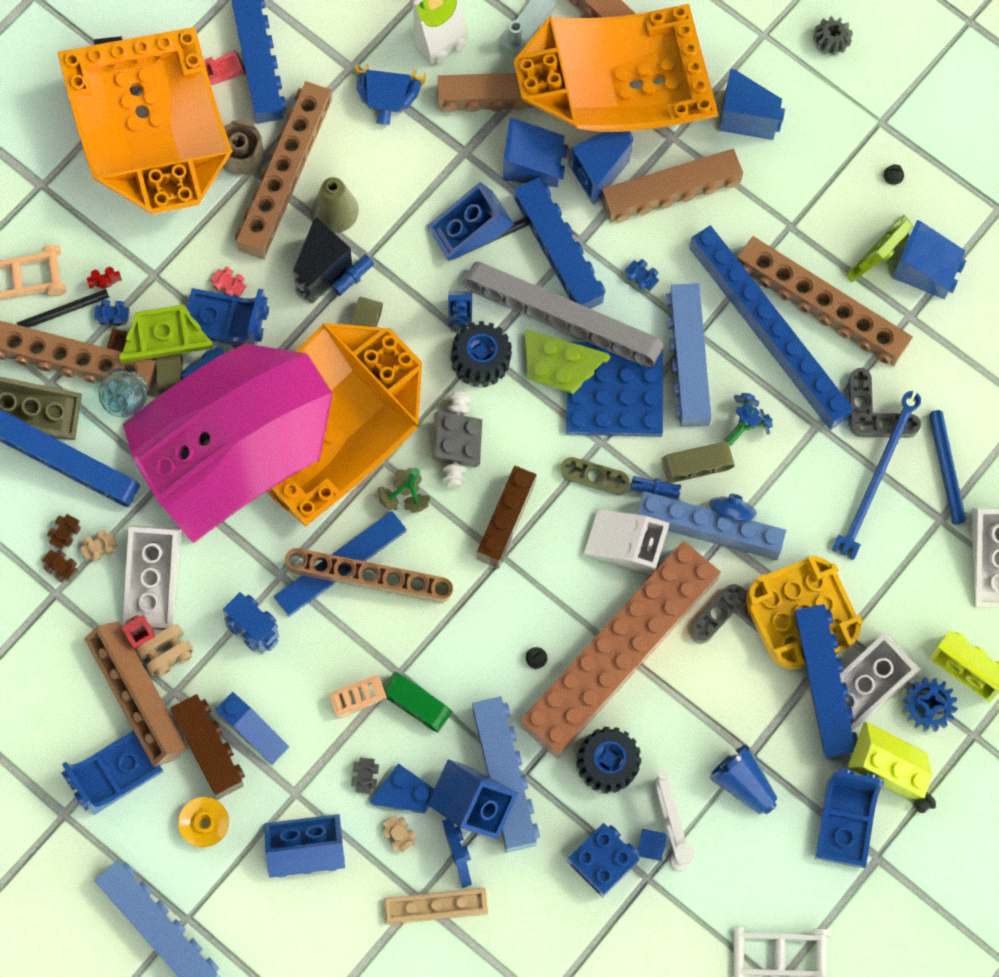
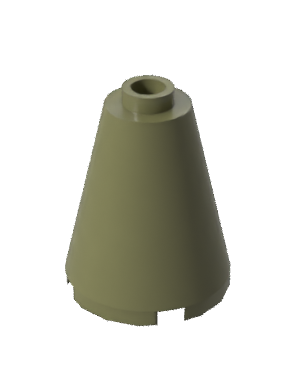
[312,177,359,233]

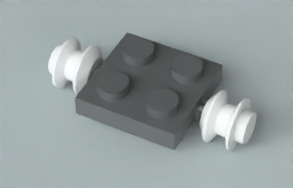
[432,392,483,488]

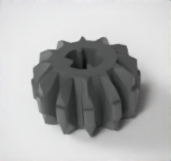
[813,16,853,56]

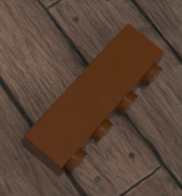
[476,465,537,569]
[170,694,245,800]

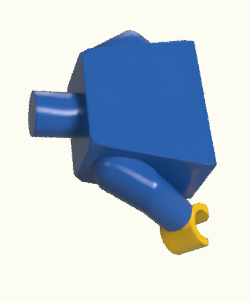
[355,64,426,125]

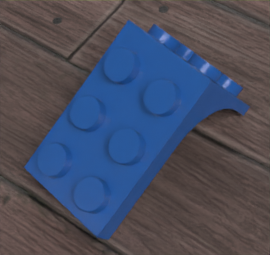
[187,288,269,346]
[61,730,164,815]
[815,768,884,869]

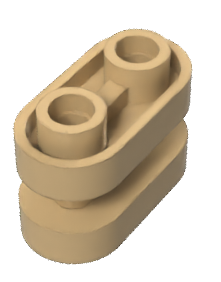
[136,624,194,677]

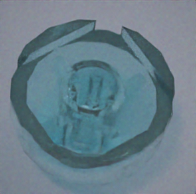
[98,368,148,418]

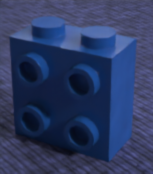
[222,592,279,654]
[567,823,640,898]

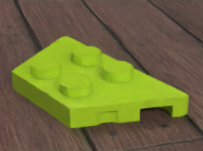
[845,214,914,282]
[119,304,213,363]
[525,329,610,394]

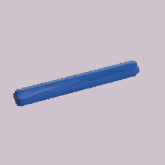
[929,410,966,525]

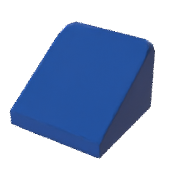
[637,829,667,861]

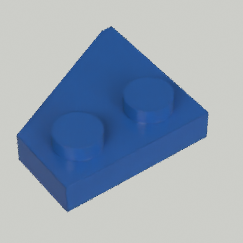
[370,763,434,814]
[442,819,472,888]

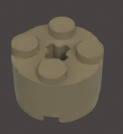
[223,120,264,175]

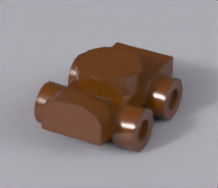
[47,514,81,550]
[42,549,78,583]

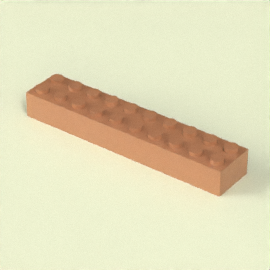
[520,540,721,759]

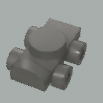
[351,757,379,794]

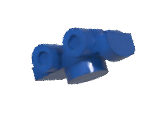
[625,259,659,291]
[94,300,130,326]

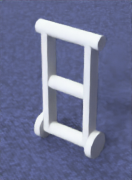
[654,769,695,872]
[733,927,832,977]

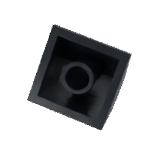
[293,217,352,304]

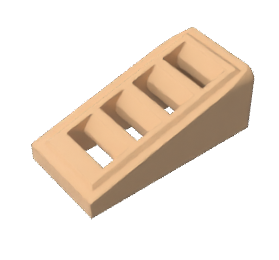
[329,675,387,717]

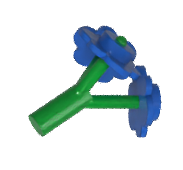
[724,393,773,446]

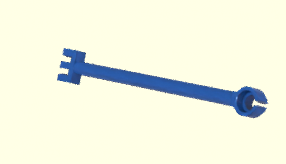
[831,391,921,560]

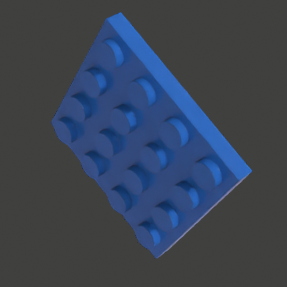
[566,342,663,437]

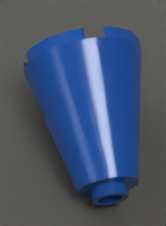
[709,744,778,815]

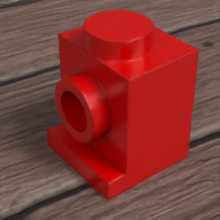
[121,615,156,649]

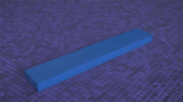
[274,511,407,617]

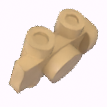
[80,530,118,562]
[381,815,416,853]

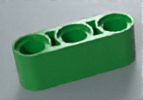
[383,671,453,733]

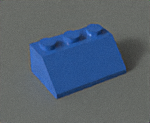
[264,814,345,878]

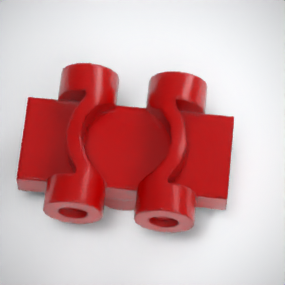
[87,267,122,289]

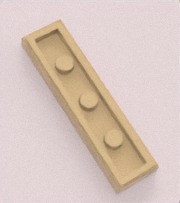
[384,888,488,925]

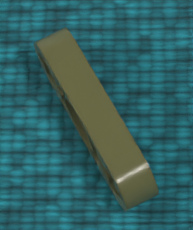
[561,457,629,495]

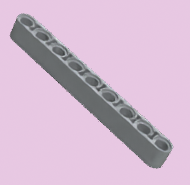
[463,262,664,367]

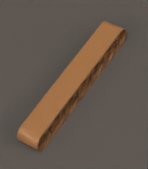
[285,548,453,603]

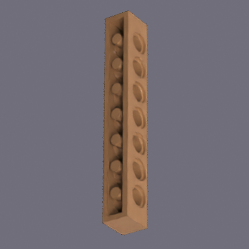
[235,81,332,260]
[737,236,913,367]
[0,321,157,396]

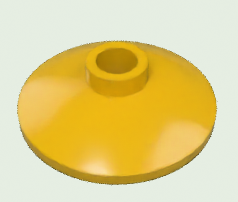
[178,797,229,848]

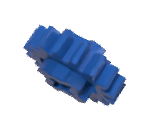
[902,677,958,732]

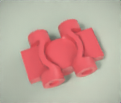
[211,267,247,297]

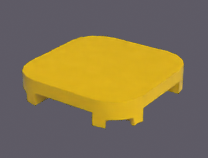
[746,555,863,670]

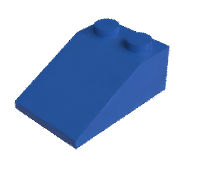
[427,182,514,261]

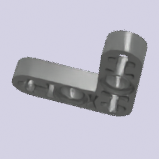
[849,368,921,438]
[690,584,758,644]

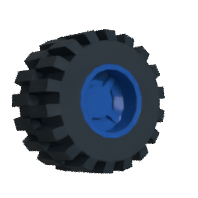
[451,321,512,387]
[576,727,641,794]

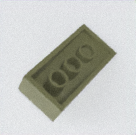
[0,377,82,440]

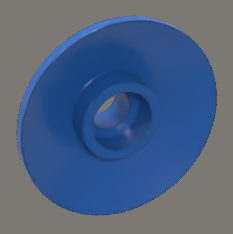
[709,493,757,521]

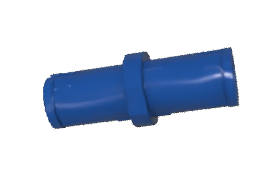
[331,254,374,296]
[630,476,681,500]

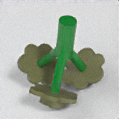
[378,468,431,513]

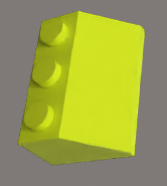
[929,630,999,702]
[848,721,932,799]

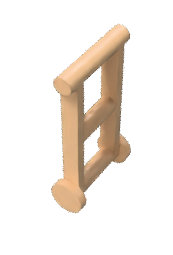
[0,245,67,300]

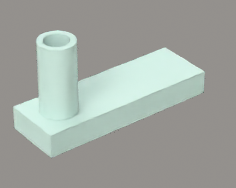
[499,0,556,57]

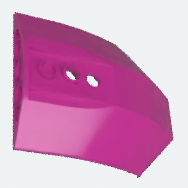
[123,343,333,543]

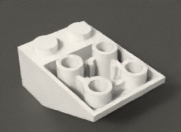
[584,509,670,575]

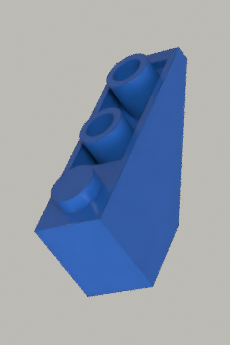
[448,291,472,329]

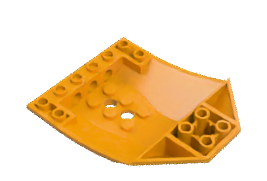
[514,4,718,132]
[57,27,233,215]
[267,323,422,527]

